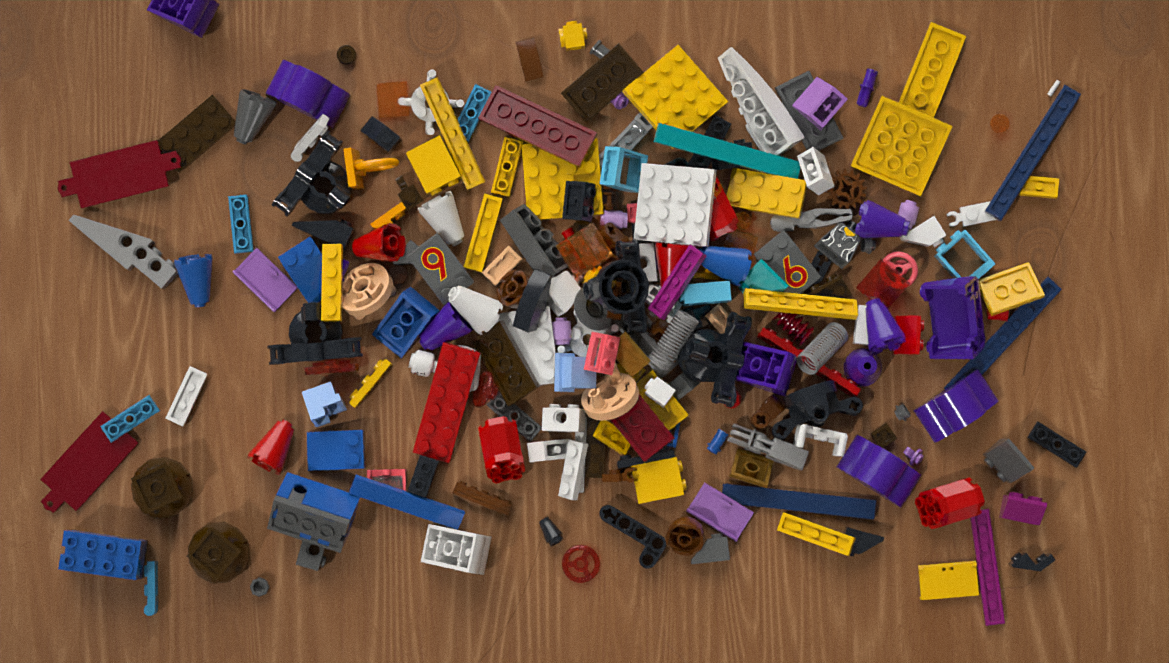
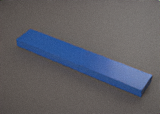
[349,475,465,530]

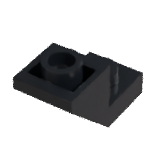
[1008,552,1056,572]

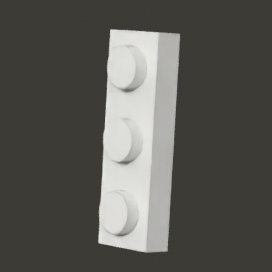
[165,366,208,427]
[558,440,588,500]

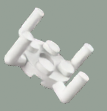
[398,70,464,135]
[557,309,619,358]
[793,424,848,457]

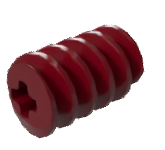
[772,312,814,347]

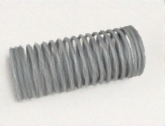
[648,310,699,371]
[797,322,848,375]

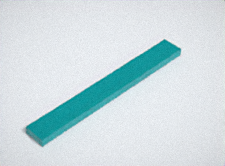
[654,123,801,179]

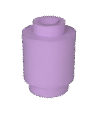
[898,200,920,229]
[600,210,628,230]
[552,318,572,345]

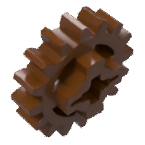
[825,168,867,209]

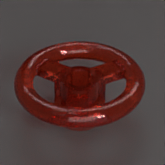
[473,371,498,408]
[562,545,600,583]

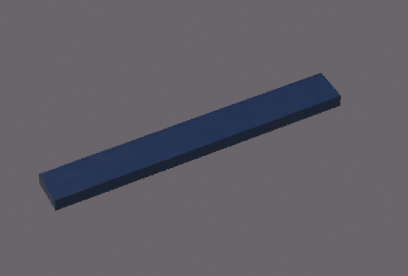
[985,85,1081,222]
[944,277,1062,390]
[721,484,876,519]

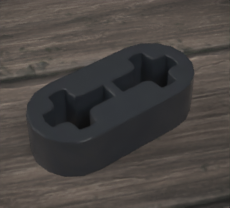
[811,251,832,284]

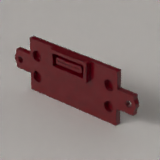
[57,140,182,209]
[40,409,139,513]

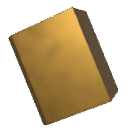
[616,332,651,377]
[728,448,774,488]

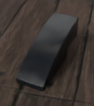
[513,269,552,333]

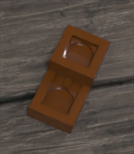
[516,38,544,82]

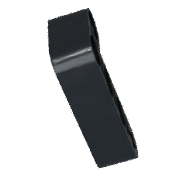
[599,505,666,569]

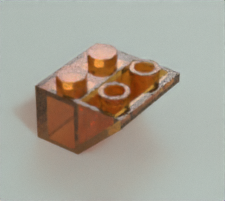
[555,223,613,278]

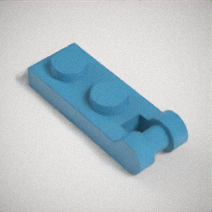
[144,561,158,616]

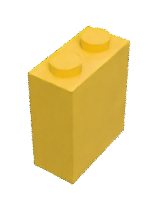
[406,135,461,196]
[631,457,687,504]

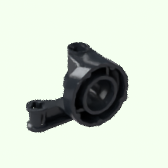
[271,130,352,217]
[583,239,649,335]
[267,302,363,365]
[678,312,752,408]
[772,380,863,440]

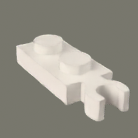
[947,201,997,227]

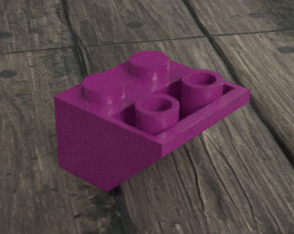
[999,492,1047,526]

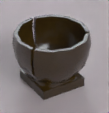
[131,457,193,519]
[187,522,249,584]

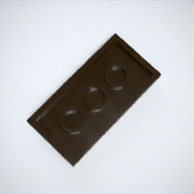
[561,43,644,122]
[158,94,235,173]
[471,320,540,406]

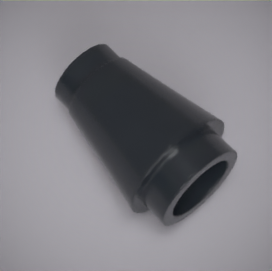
[539,517,564,547]

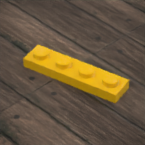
[464,194,503,273]
[321,244,343,321]
[777,512,856,556]

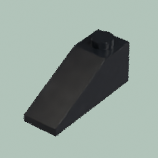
[292,219,355,250]

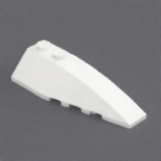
[718,47,805,156]

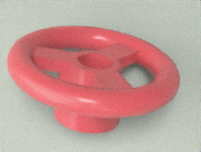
[880,251,918,288]

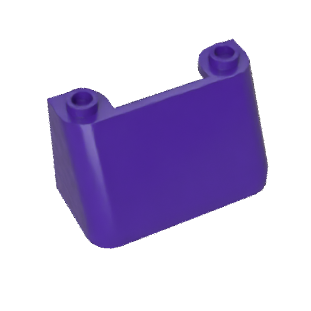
[920,276,985,359]

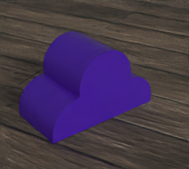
[147,0,220,38]
[265,60,351,129]
[735,342,797,396]
[913,369,999,443]
[836,435,922,508]

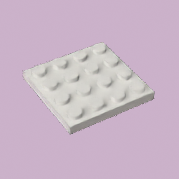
[634,163,717,247]

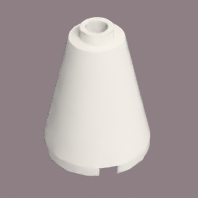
[418,191,464,246]
[448,286,503,335]

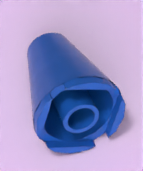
[699,246,752,286]
[174,254,213,307]

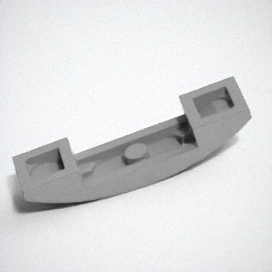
[599,113,653,167]

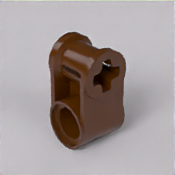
[593,223,630,259]
[751,394,786,429]

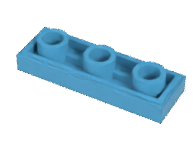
[458,84,492,142]
[228,194,254,254]
[100,395,160,442]

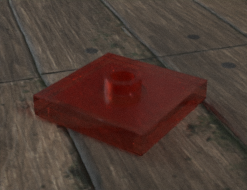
[856,259,910,309]

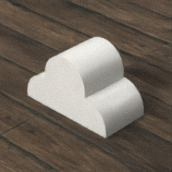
[421,524,492,575]

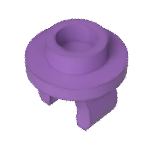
[610,92,629,110]
[903,447,924,466]

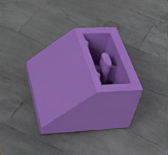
[792,77,848,131]

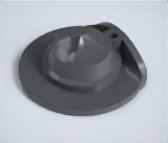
[574,287,614,331]

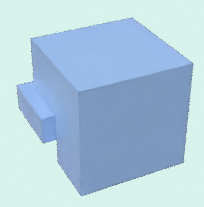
[554,353,597,392]
[302,382,347,428]

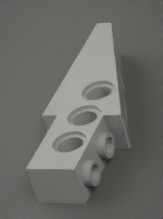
[69,215,178,289]

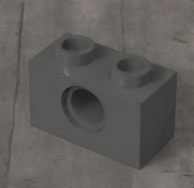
[296,540,327,571]

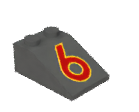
[754,230,822,294]
[407,233,474,305]

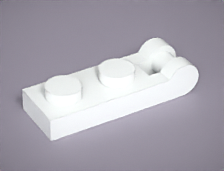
[291,114,329,162]

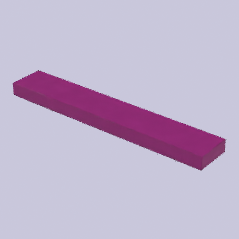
[970,509,1005,626]

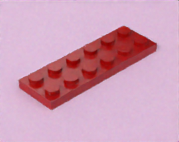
[412,342,481,463]

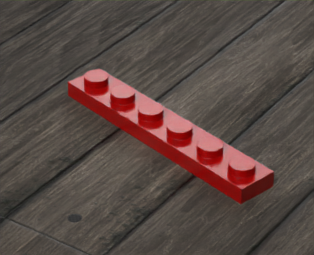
[757,327,861,397]

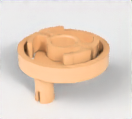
[342,263,397,320]
[581,362,639,420]

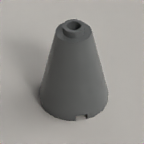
[234,89,277,145]

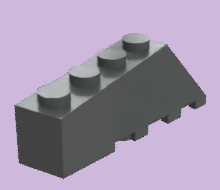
[500,204,577,278]

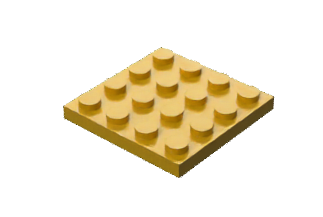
[622,45,728,149]
[851,95,953,196]
[522,138,604,220]

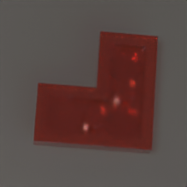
[304,360,359,375]

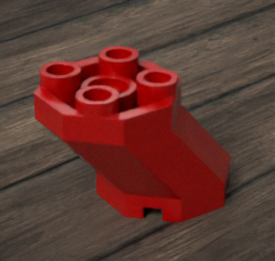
[709,176,739,241]
[478,417,525,484]
[915,477,985,529]

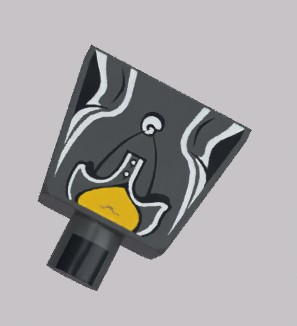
[814,221,861,269]

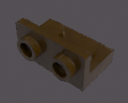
[807,274,852,298]

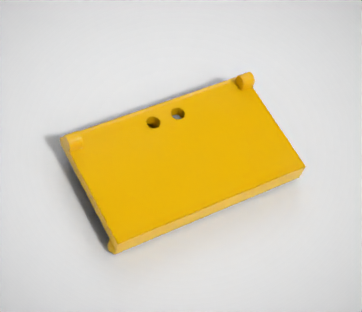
[918,561,979,600]

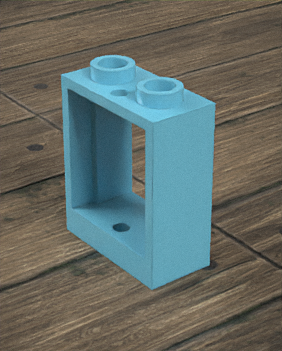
[600,146,648,193]
[934,230,995,279]
[679,281,731,306]

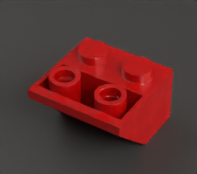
[892,315,924,356]

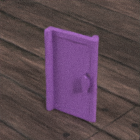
[233,248,298,312]
[686,482,754,541]

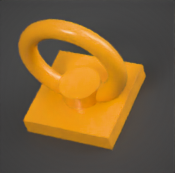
[343,148,399,190]

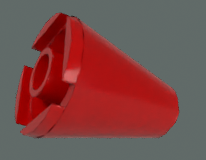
[352,223,406,262]
[655,242,689,287]
[247,420,294,475]

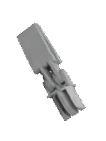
[770,208,852,232]
[727,423,809,471]

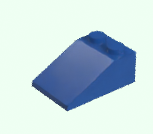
[278,237,322,303]
[372,287,440,358]
[307,430,366,471]

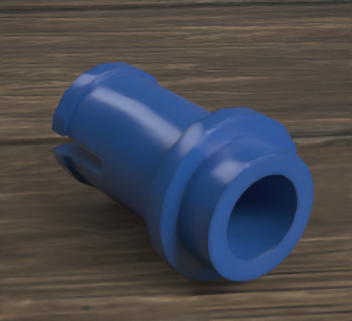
[707,429,729,455]

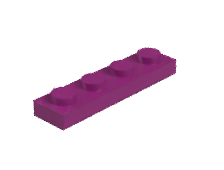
[648,244,707,320]

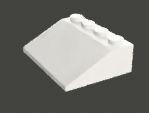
[495,306,556,386]

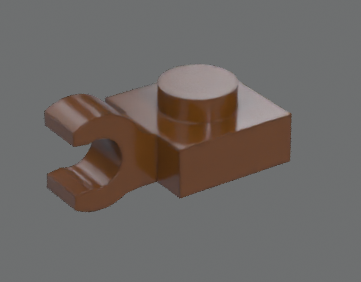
[602,467,638,483]

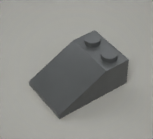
[983,438,1034,483]

